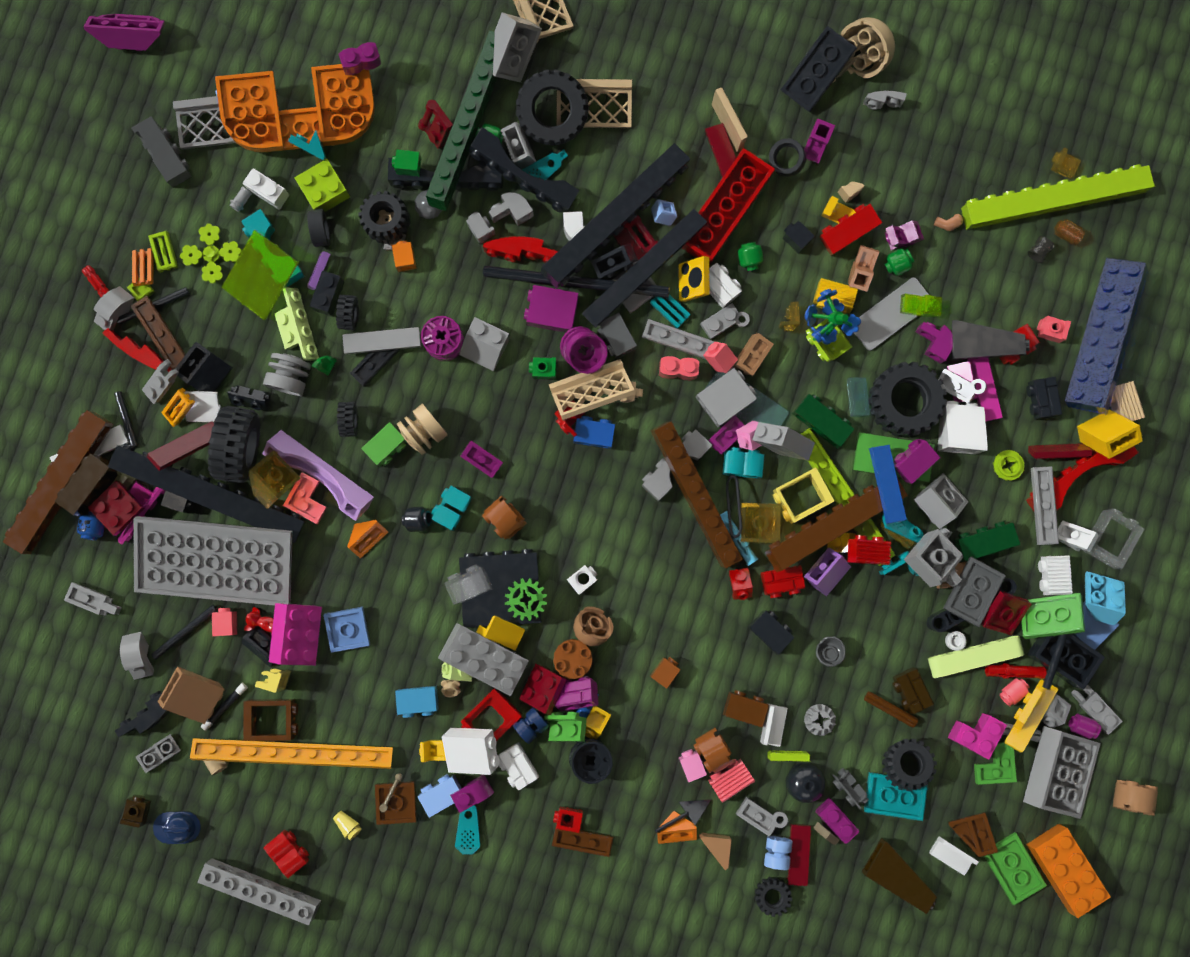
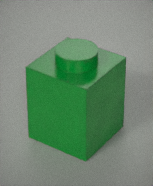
[392,149,422,177]

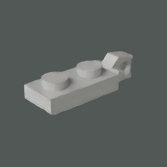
[64,582,122,615]

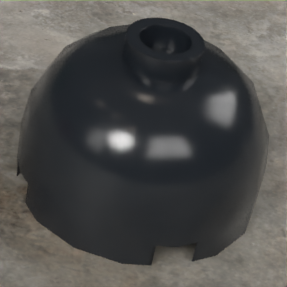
[786,763,825,803]

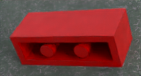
[819,203,882,256]

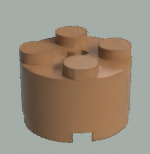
[1113,780,1158,816]

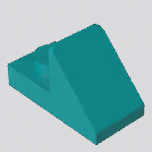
[288,131,326,160]

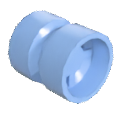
[764,836,793,870]

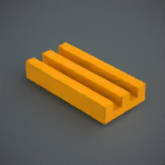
[161,388,195,427]

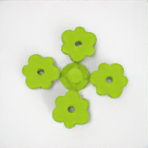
[180,223,242,284]

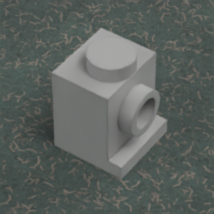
[466,212,496,244]

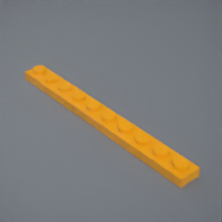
[190,738,393,769]

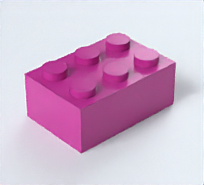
[269,603,322,666]

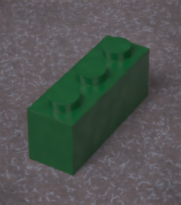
[792,394,854,449]
[953,520,1020,562]

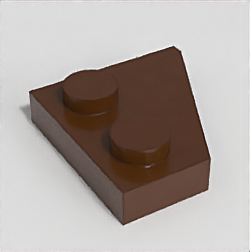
[948,812,998,857]

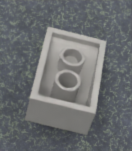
[493,12,542,82]

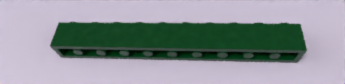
[426,31,498,211]

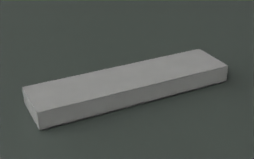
[642,319,714,360]
[343,327,421,355]
[1031,466,1059,545]

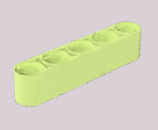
[928,636,1025,678]

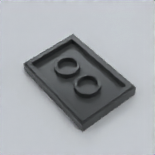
[943,557,1006,627]

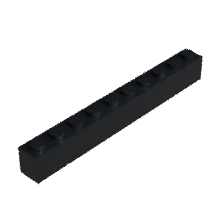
[540,143,691,289]
[107,444,305,543]

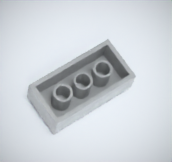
[438,623,529,696]

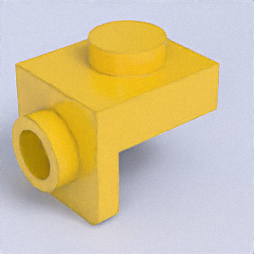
[828,533,856,552]
[419,740,446,762]

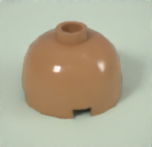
[573,607,614,646]

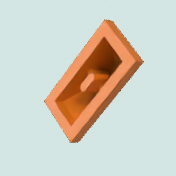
[347,520,388,558]
[657,811,697,844]

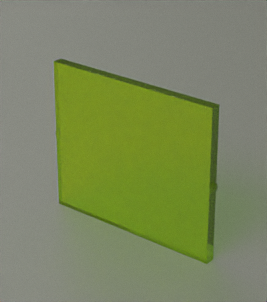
[221,230,299,320]

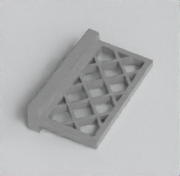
[173,96,236,150]

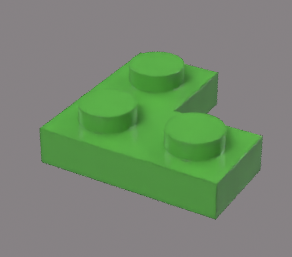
[974,742,1017,785]

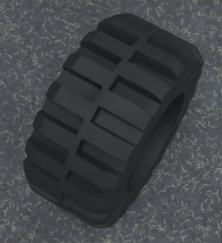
[516,70,589,145]
[868,362,947,437]
[208,406,260,483]

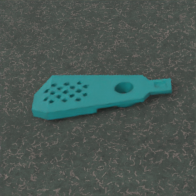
[522,149,568,180]
[882,512,924,543]
[455,805,480,854]

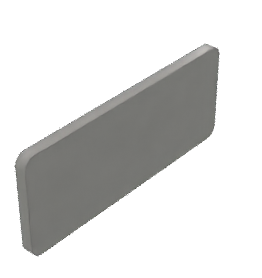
[854,277,934,351]

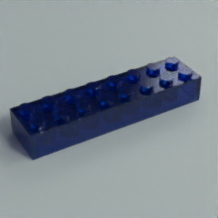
[1065,258,1148,414]

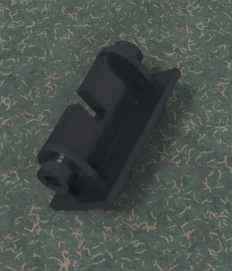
[227,385,270,411]

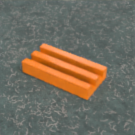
[132,248,154,286]

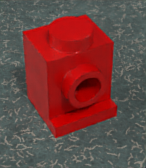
[553,806,583,833]

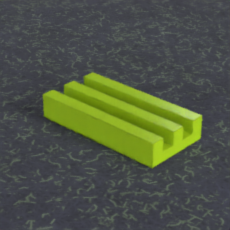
[148,231,178,273]
[768,750,810,761]

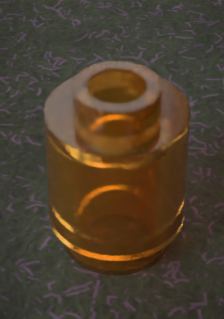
[1054,219,1085,245]

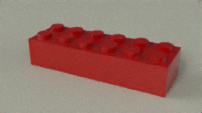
[682,148,775,266]

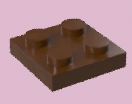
[375,781,417,825]

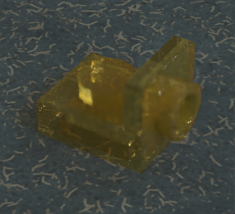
[1051,148,1081,179]
[779,302,800,332]

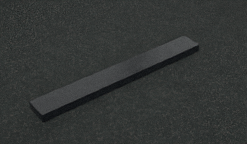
[582,209,707,328]

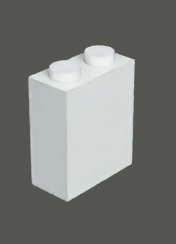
[442,728,500,775]

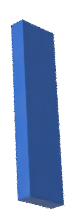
[869,445,907,524]

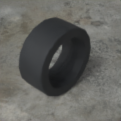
[769,138,806,177]
[307,209,330,247]

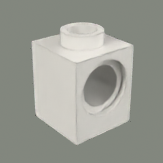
[567,565,597,594]

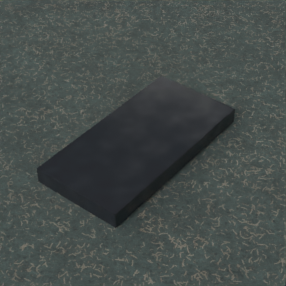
[780,25,858,112]

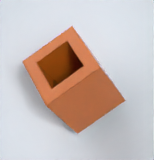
[392,241,417,272]

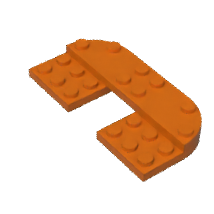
[215,64,375,152]

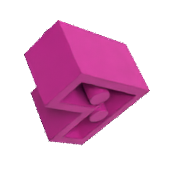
[948,713,1007,760]

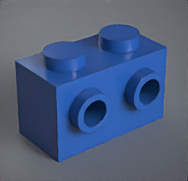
[573,416,615,449]

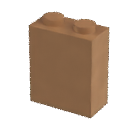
[158,666,224,724]

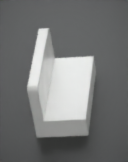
[760,704,788,747]
[929,836,979,876]

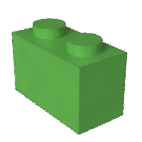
[361,422,407,467]

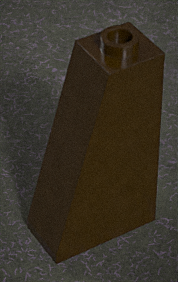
[861,838,937,914]

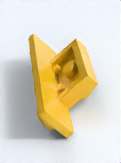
[1005,680,1058,753]

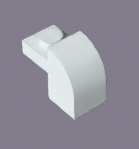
[563,212,585,241]

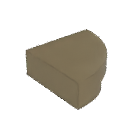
[814,822,839,845]

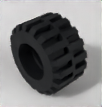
[359,191,410,244]
[882,739,937,791]

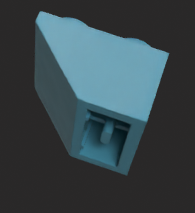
[1085,571,1126,626]

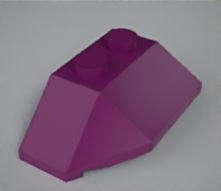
[84,14,165,51]

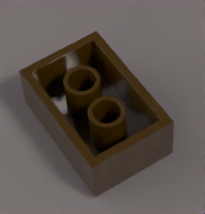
[54,454,118,516]

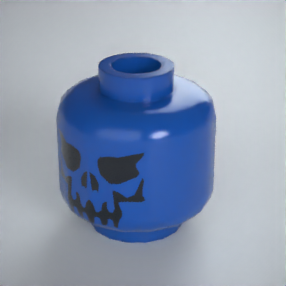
[77,511,105,541]

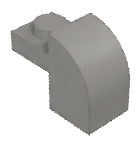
[489,193,534,226]
[93,286,134,330]
[120,632,154,680]

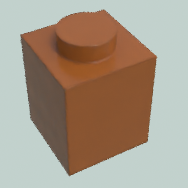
[650,657,680,689]

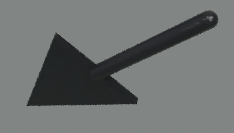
[655,799,711,833]

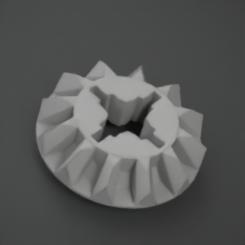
[804,704,836,736]

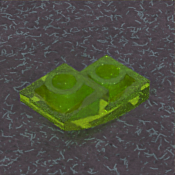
[900,293,942,317]

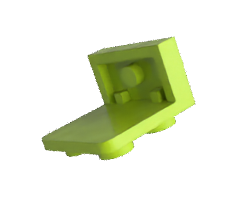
[806,319,852,362]

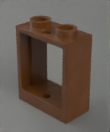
[243,699,298,741]

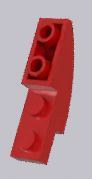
[483,237,558,263]

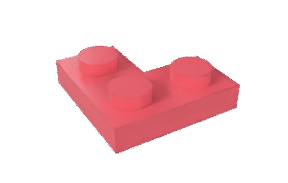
[283,472,327,524]

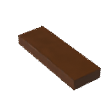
[552,826,613,857]

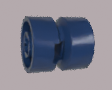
[513,707,550,744]

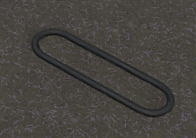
[726,475,742,538]

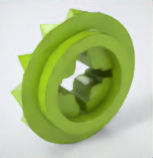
[992,450,1024,481]

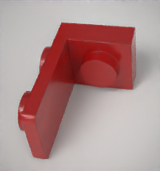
[554,400,585,437]

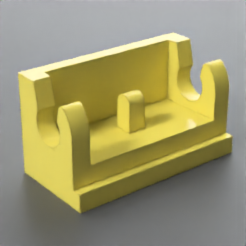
[255,669,291,693]

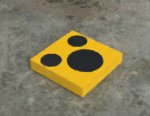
[679,256,710,302]

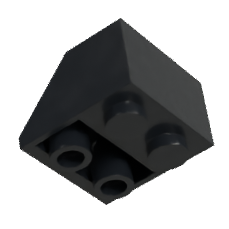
[175,342,233,392]

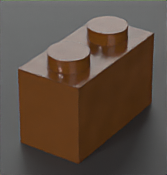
[723,690,769,727]

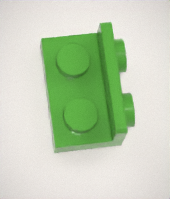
[544,712,587,742]

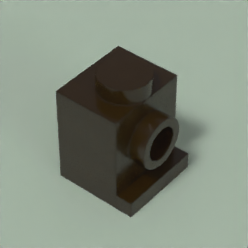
[120,795,151,828]

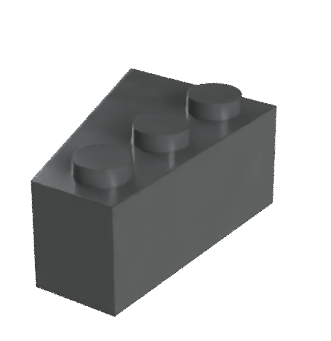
[132,116,192,188]

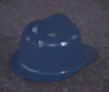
[153,812,201,844]

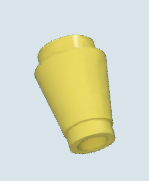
[333,810,362,840]

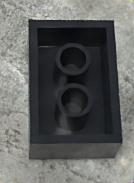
[1027,634,1105,690]

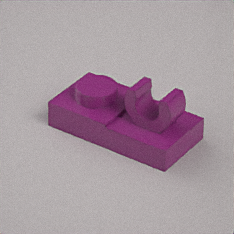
[708,416,744,454]
[460,441,503,478]

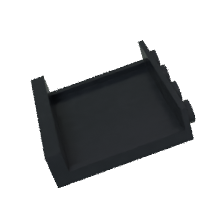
[459,549,542,628]

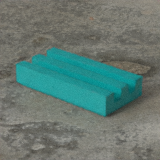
[650,294,690,329]

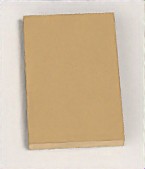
[712,88,748,153]

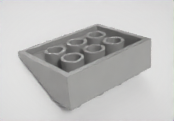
[1023,726,1101,819]

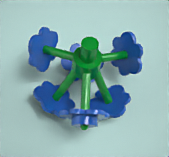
[805,289,861,345]

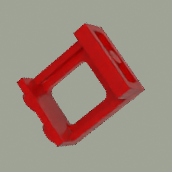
[461,688,522,741]

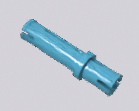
[720,511,758,566]

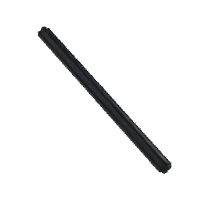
[483,266,670,298]

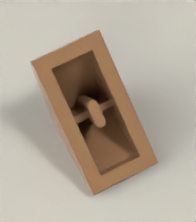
[699,833,731,870]

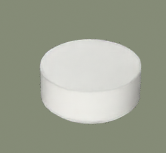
[945,631,966,651]

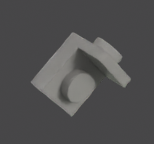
[1041,694,1071,728]

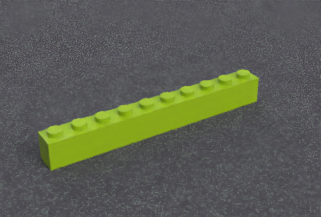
[961,164,1155,230]

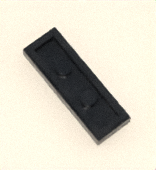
[350,349,401,387]

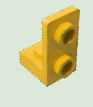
[821,196,856,224]

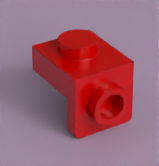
[729,568,753,600]

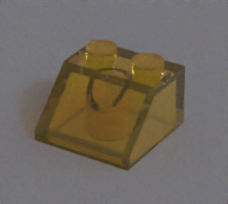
[249,450,301,509]
[741,503,781,544]

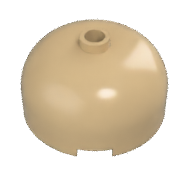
[840,17,895,78]

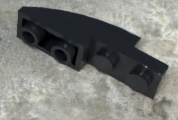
[115,691,170,738]

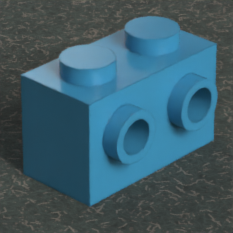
[395,686,439,718]

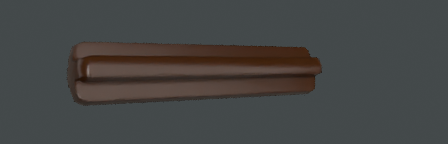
[864,691,918,728]

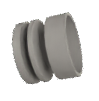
[262,353,311,396]

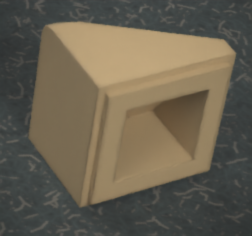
[837,182,864,203]

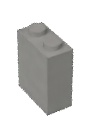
[696,368,757,427]
[752,422,815,461]

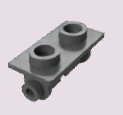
[832,768,869,809]

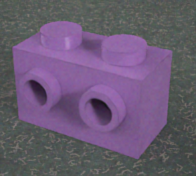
[804,548,851,596]

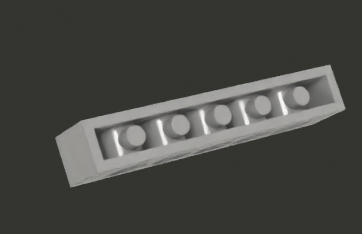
[197,859,321,925]

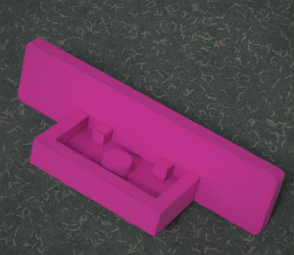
[118,482,165,545]

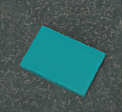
[864,772,928,821]

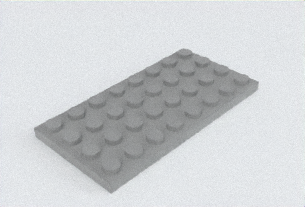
[134,516,293,605]

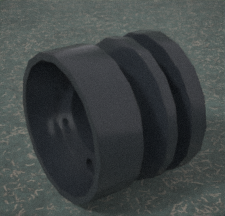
[569,738,613,784]

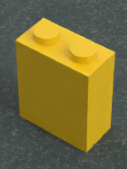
[1077,409,1142,459]

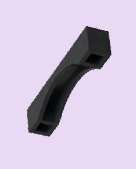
[468,127,580,213]
[388,158,503,191]

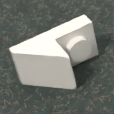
[1058,521,1099,552]

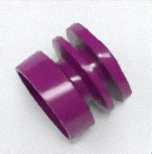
[421,316,464,361]
[560,326,608,374]

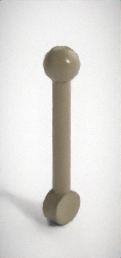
[379,773,403,812]

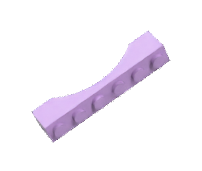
[263,430,374,521]

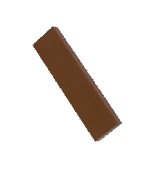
[131,296,186,370]

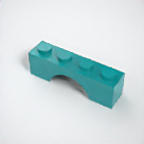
[241,209,305,288]

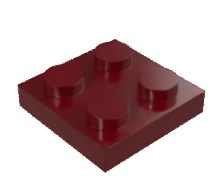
[88,480,145,536]
[981,591,1032,635]
[519,663,567,715]

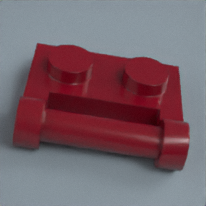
[418,100,453,149]
[613,215,658,260]

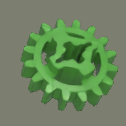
[505,578,547,621]

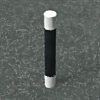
[201,683,248,731]

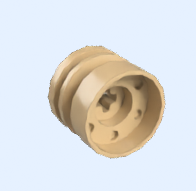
[397,404,448,455]

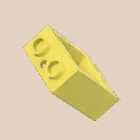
[772,468,834,524]

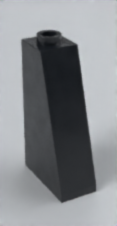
[952,320,1030,360]

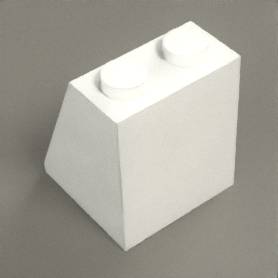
[937,401,988,455]

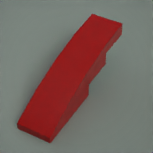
[102,328,171,372]

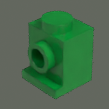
[529,357,556,380]

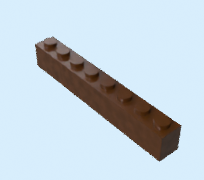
[3,410,113,554]
[650,421,742,568]
[765,478,908,572]

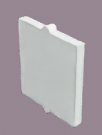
[184,391,221,422]

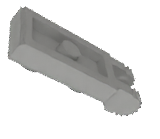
[142,359,179,404]
[1071,684,1123,735]

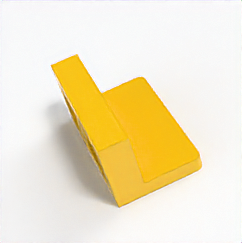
[476,615,525,650]

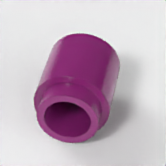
[1068,714,1101,739]

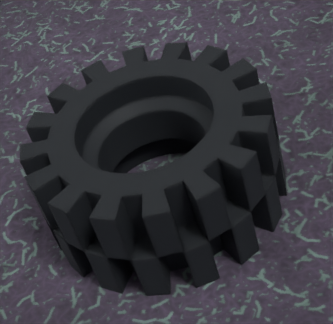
[336,295,359,330]
[337,402,358,437]
[755,877,792,917]

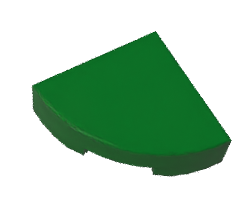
[311,356,337,376]

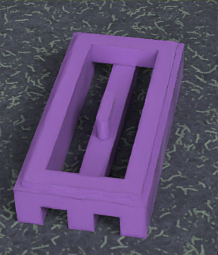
[307,251,330,290]

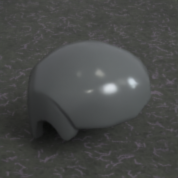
[415,190,442,219]
[816,637,846,667]

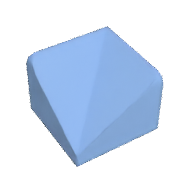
[651,199,677,226]

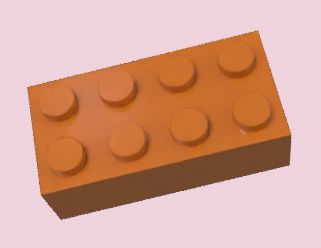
[1026,824,1111,918]

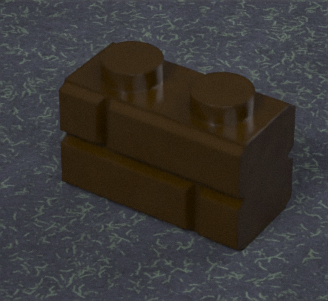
[892,667,934,714]

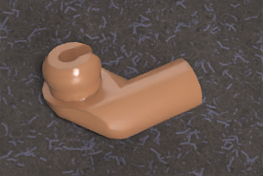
[934,214,963,231]

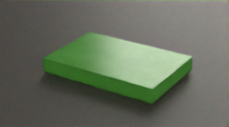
[1022,593,1085,639]
[984,832,1047,905]

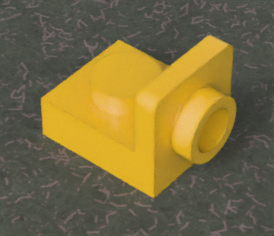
[585,706,611,740]

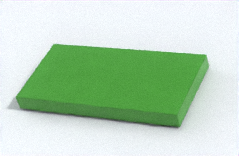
[853,432,935,482]

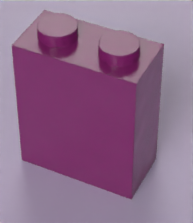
[524,285,578,333]

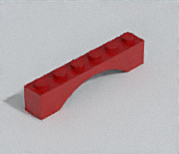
[1026,446,1138,511]

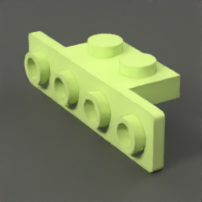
[275,287,319,361]

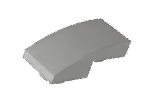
[863,91,907,109]
[136,734,181,773]

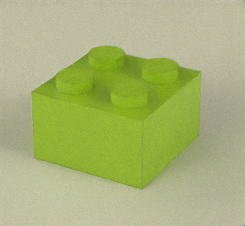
[294,159,350,212]

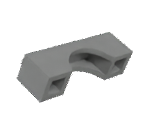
[642,429,712,501]

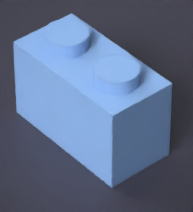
[418,774,461,818]

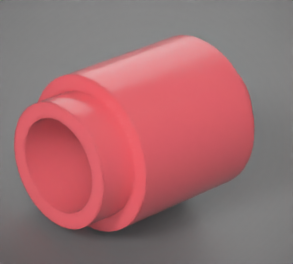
[999,678,1030,707]

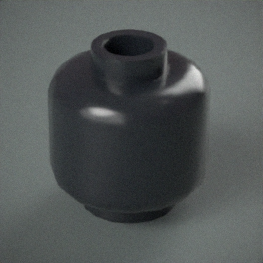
[402,506,432,532]

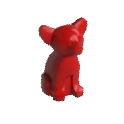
[244,607,274,635]

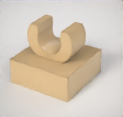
[620,381,643,403]

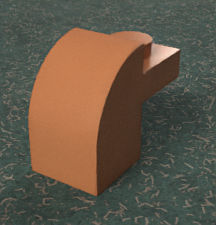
[848,245,879,292]

